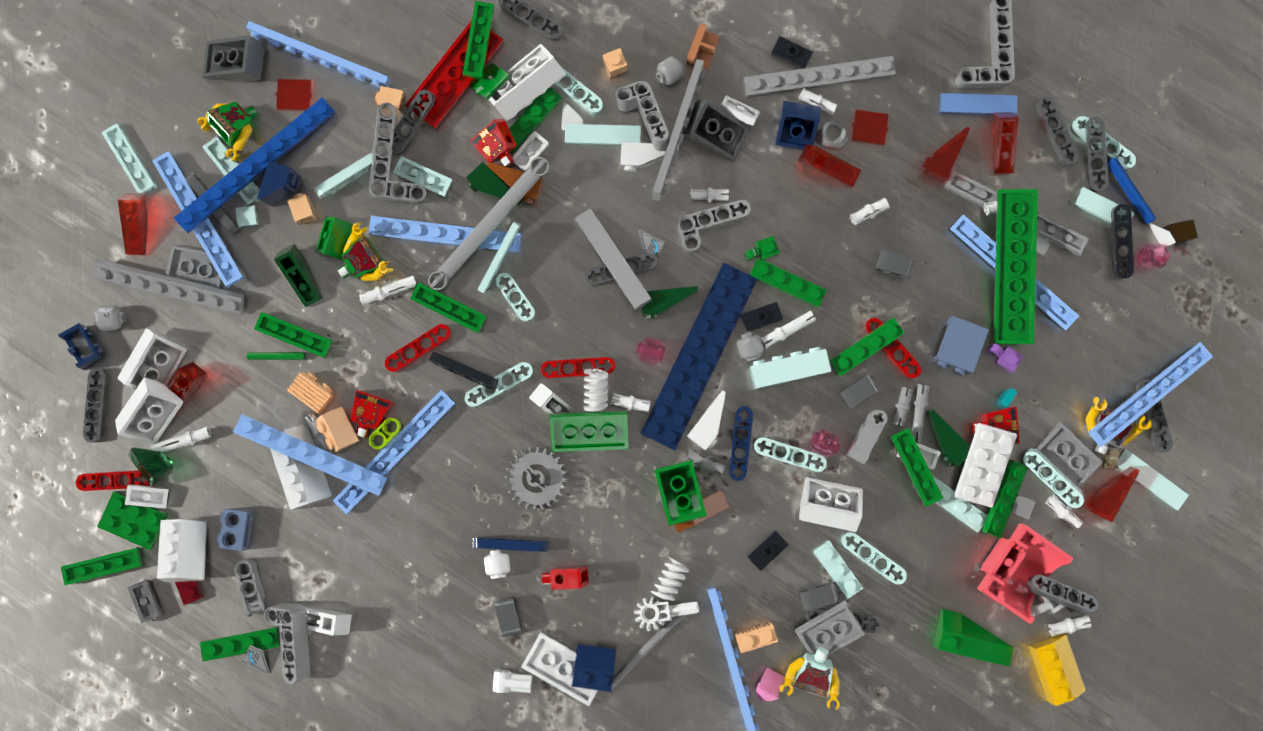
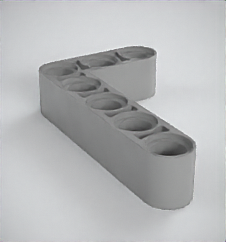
[955,0,1015,89]
[369,102,426,203]

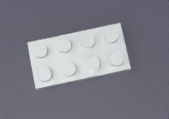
[954,423,1017,508]
[521,632,598,706]

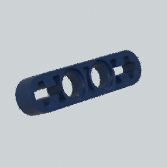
[729,406,753,481]
[472,537,548,552]

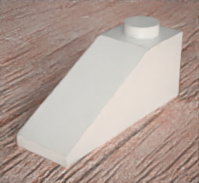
[621,142,679,172]
[687,390,726,450]
[304,607,352,636]

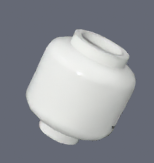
[484,549,510,579]

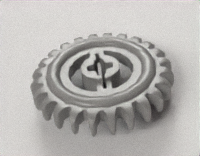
[505,447,568,510]

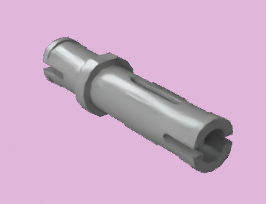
[912,384,930,443]

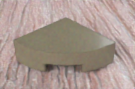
[1103,450,1120,470]

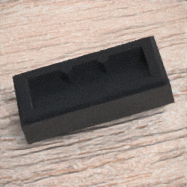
[771,36,813,69]
[741,302,783,332]
[747,530,789,571]

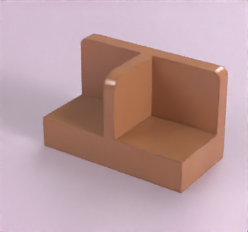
[686,24,720,71]

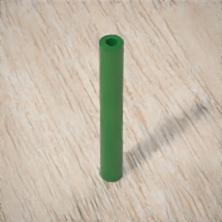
[247,352,306,360]

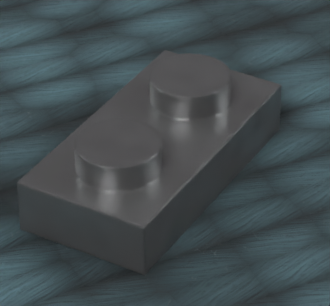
[128,579,162,623]

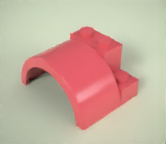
[977,524,1073,624]

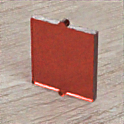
[275,79,312,111]
[851,109,889,145]

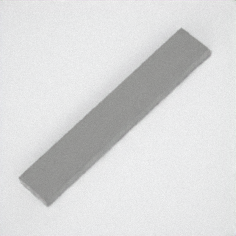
[575,208,651,311]

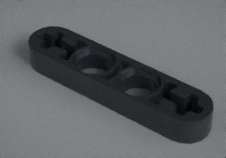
[1111,204,1134,279]
[429,352,499,390]

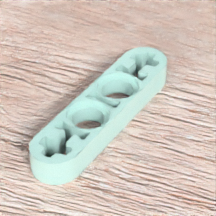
[554,67,603,115]
[1071,116,1136,170]
[314,152,378,199]
[465,362,533,407]
[753,437,827,472]
[1023,448,1084,508]
[841,532,907,584]

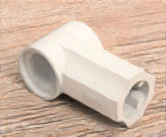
[493,670,532,693]

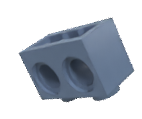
[217,508,253,551]

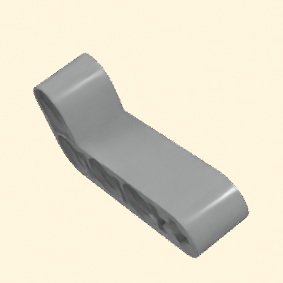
[616,81,670,151]
[678,200,751,254]
[264,603,310,684]

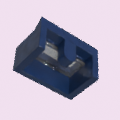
[58,323,103,370]

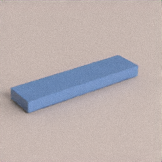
[940,93,1017,116]

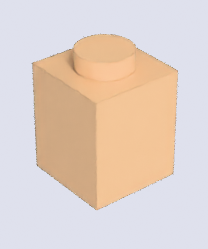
[603,48,628,79]
[375,86,406,114]
[287,193,317,225]

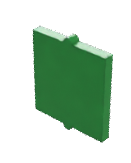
[470,63,510,100]

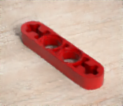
[864,318,921,379]
[385,324,452,372]
[541,357,615,379]
[75,470,154,491]

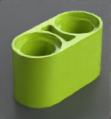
[369,418,403,449]

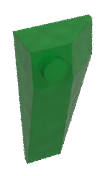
[933,608,1014,667]

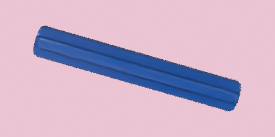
[1107,157,1156,224]

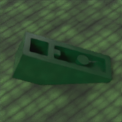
[466,162,523,208]
[274,244,322,307]
[642,286,698,319]
[926,409,971,467]

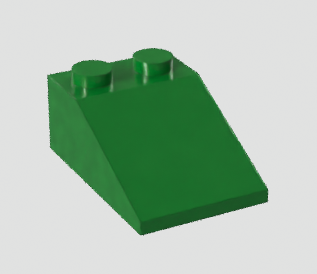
[654,460,707,526]

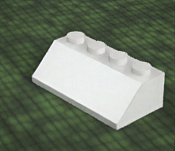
[489,44,566,121]
[270,424,333,510]

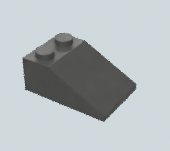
[202,35,265,81]
[682,100,751,161]

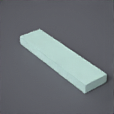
[101,123,158,197]
[565,124,641,146]
[203,136,260,206]
[478,221,521,293]
[1116,449,1189,511]

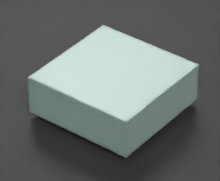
[236,206,258,228]

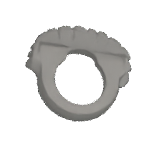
[816,121,848,149]

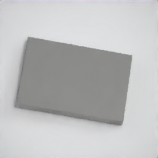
[165,245,224,289]
[1035,422,1104,488]
[795,601,866,656]

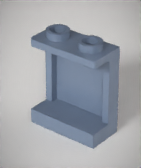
[933,316,989,376]

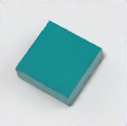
[996,388,1018,409]

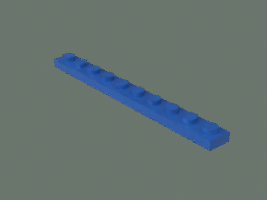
[174,97,335,233]

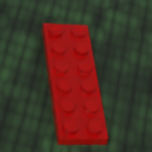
[405,20,504,129]

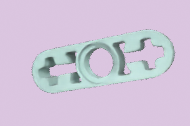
[496,273,535,322]

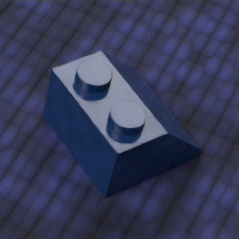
[775,101,820,151]
[257,161,301,207]
[572,644,616,692]

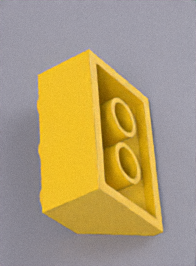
[1029,634,1086,706]

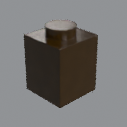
[1163,219,1198,245]

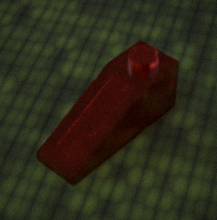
[992,112,1019,174]
[922,127,970,183]
[799,144,861,187]
[117,193,147,255]
[168,362,207,421]
[1086,466,1140,522]

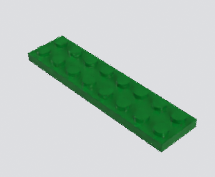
[993,189,1038,344]

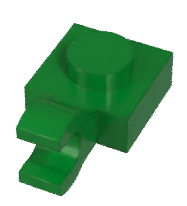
[745,236,780,260]

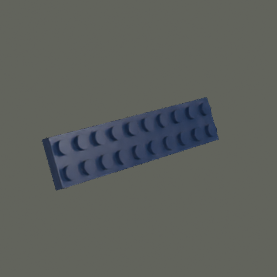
[640,262,758,450]

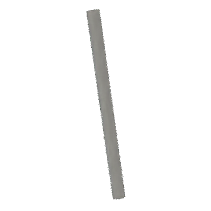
[611,602,688,690]

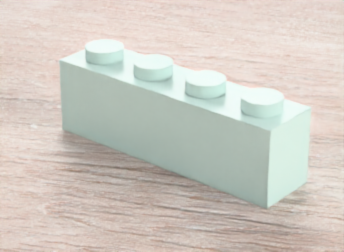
[749,347,831,390]

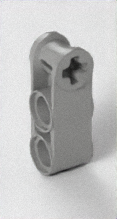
[846,410,887,465]
[235,558,269,617]

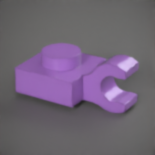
[987,343,1024,373]

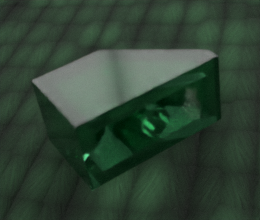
[128,447,174,486]

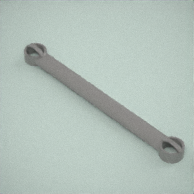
[428,157,550,290]

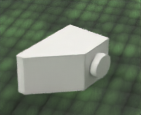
[529,383,575,415]

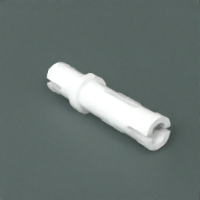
[359,275,417,306]
[761,311,816,349]
[152,427,212,455]

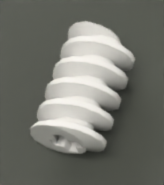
[584,369,608,412]
[651,557,689,601]

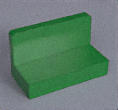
[315,216,353,260]

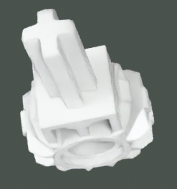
[634,597,699,631]

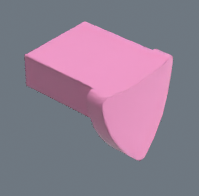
[756,668,784,702]

